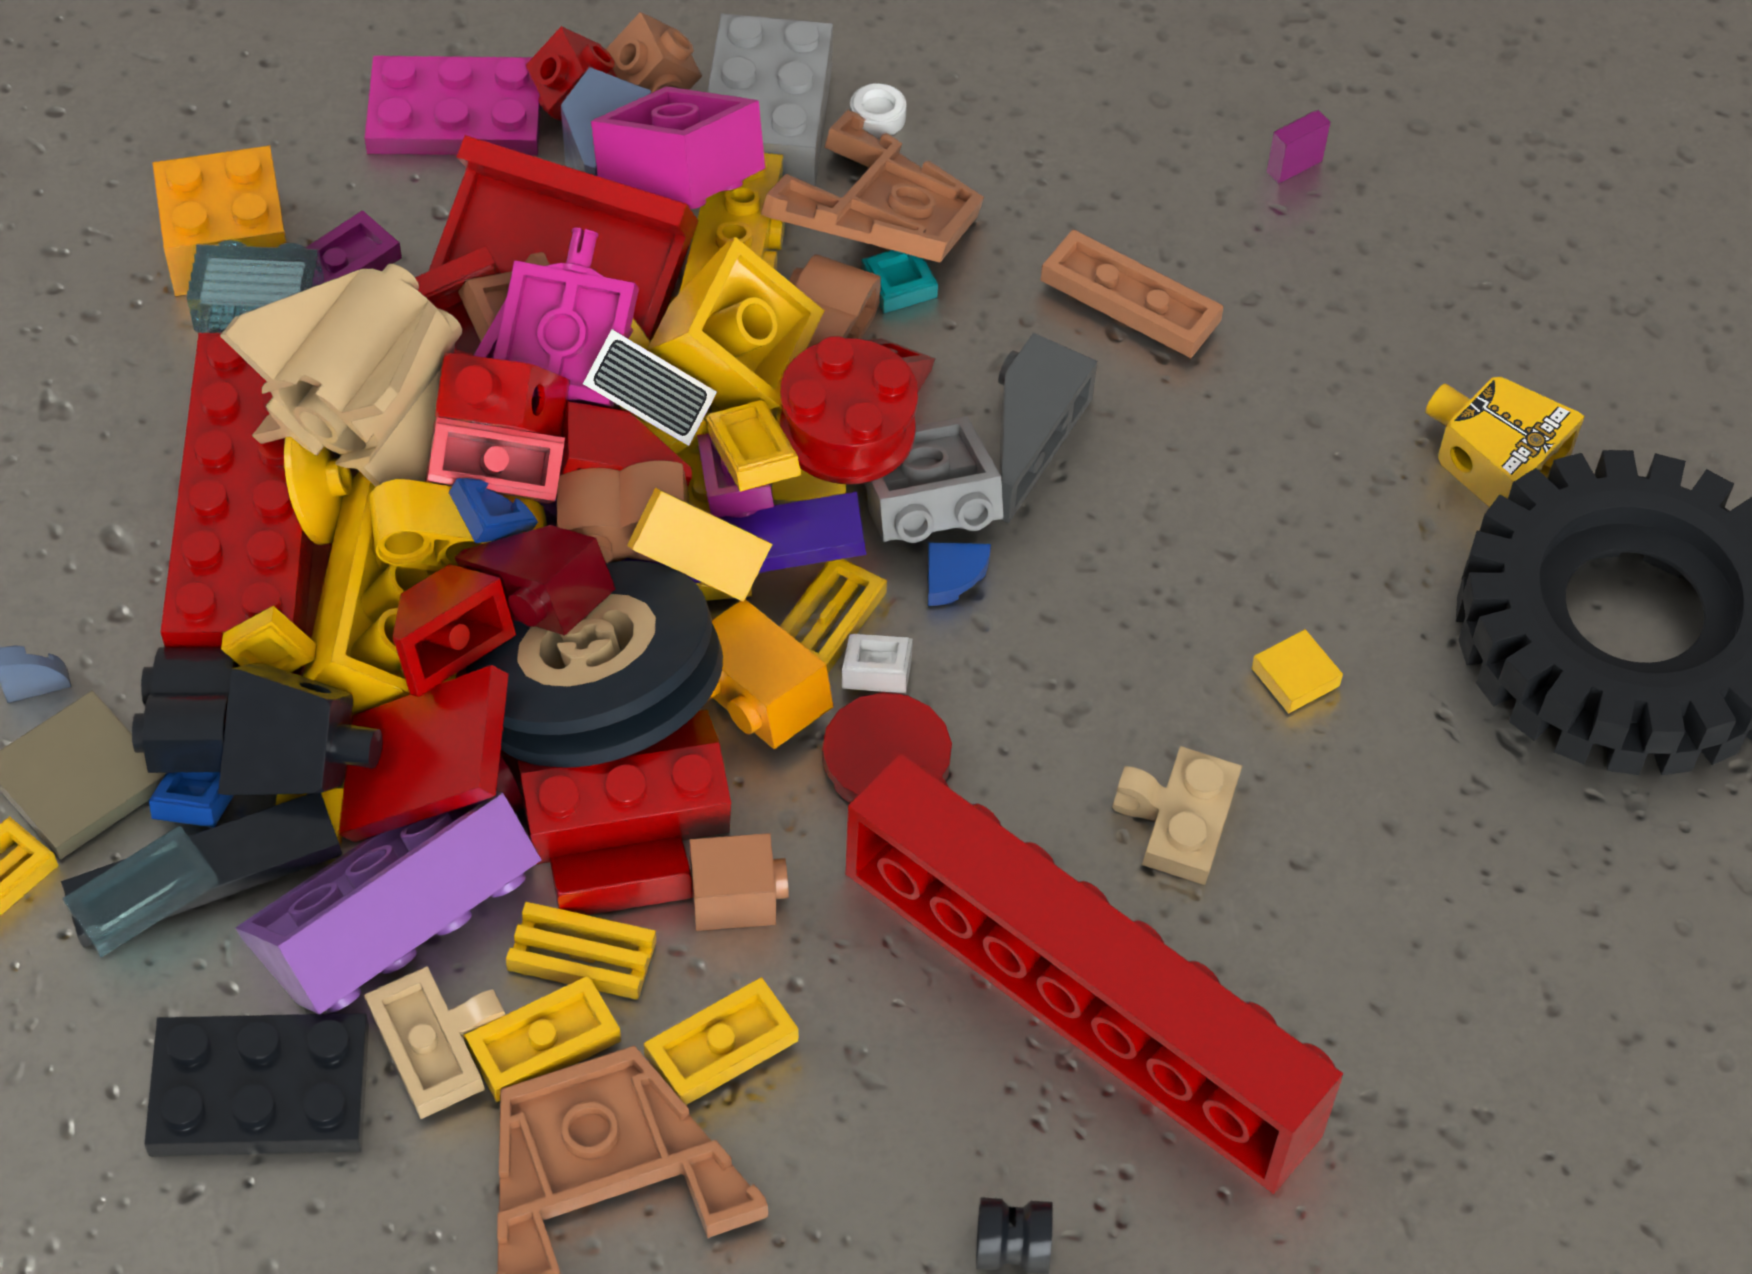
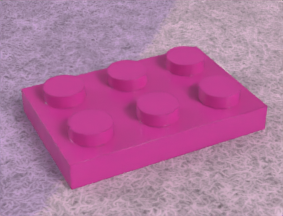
[364,56,541,156]

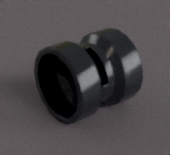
[976,1197,1053,1274]

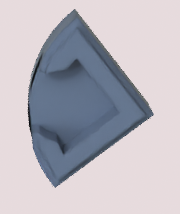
[0,645,72,703]

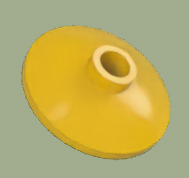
[284,437,352,545]

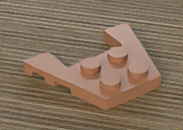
[761,110,984,262]
[496,1045,768,1274]

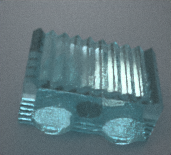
[187,240,324,333]

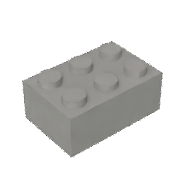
[708,14,833,187]

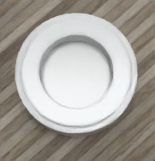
[850,83,906,138]

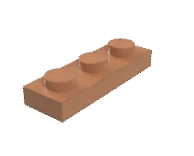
[1040,229,1224,358]

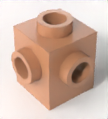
[606,12,702,93]

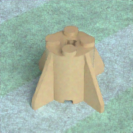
[220,264,462,487]

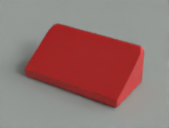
[550,837,693,915]

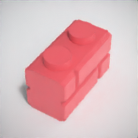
[425,417,565,504]

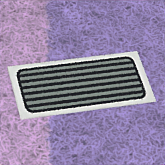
[583,330,717,446]

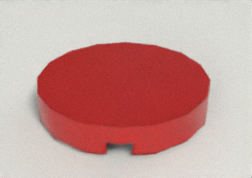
[822,692,952,803]

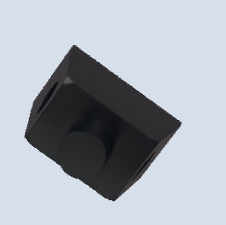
[218,663,383,795]

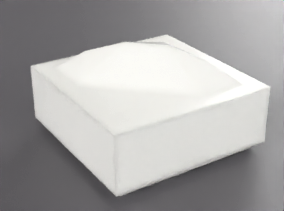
[842,634,913,693]

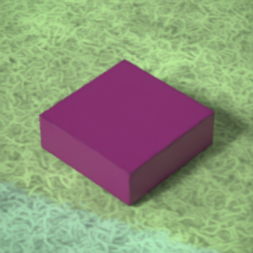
[1266,110,1331,184]

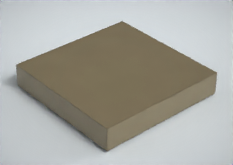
[0,690,166,860]

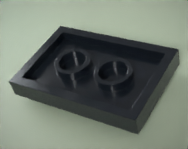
[144,1013,369,1156]

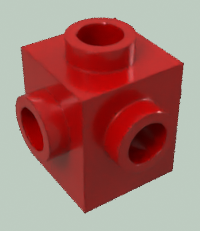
[526,26,618,121]

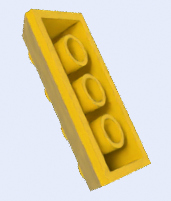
[303,471,457,717]

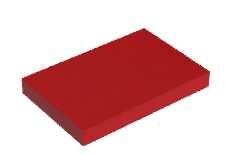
[339,665,508,842]

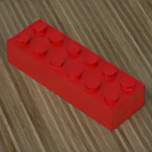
[160,333,314,676]

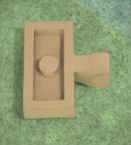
[1112,746,1242,885]
[364,966,505,1119]

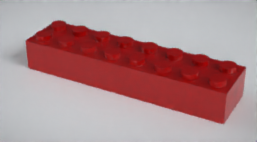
[845,753,1344,1194]

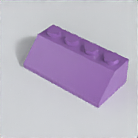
[235,791,541,1015]

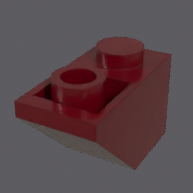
[454,525,616,636]

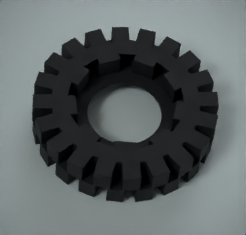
[1456,450,1752,775]

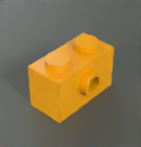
[708,599,834,749]

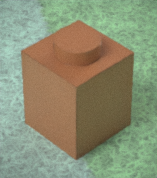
[690,833,788,931]

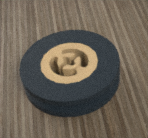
[466,561,723,768]

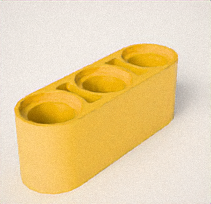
[369,479,547,572]

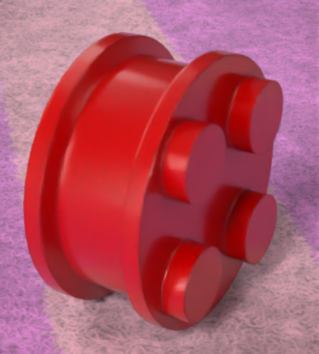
[780,336,918,484]

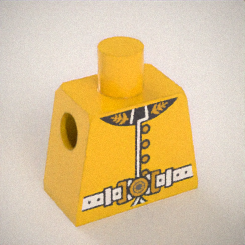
[1425,377,1585,508]

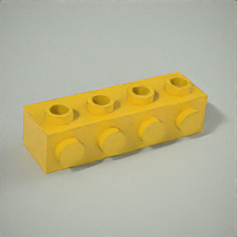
[679,153,785,293]

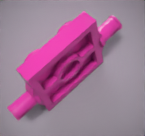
[493,228,639,413]

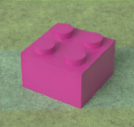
[591,86,765,209]

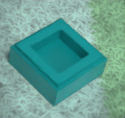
[861,250,938,314]

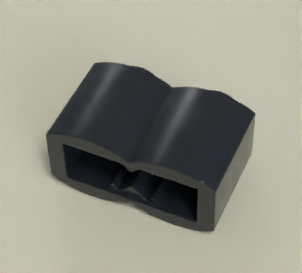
[132,647,240,773]

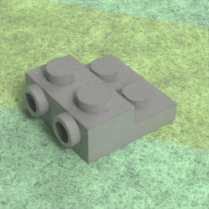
[864,416,1003,543]

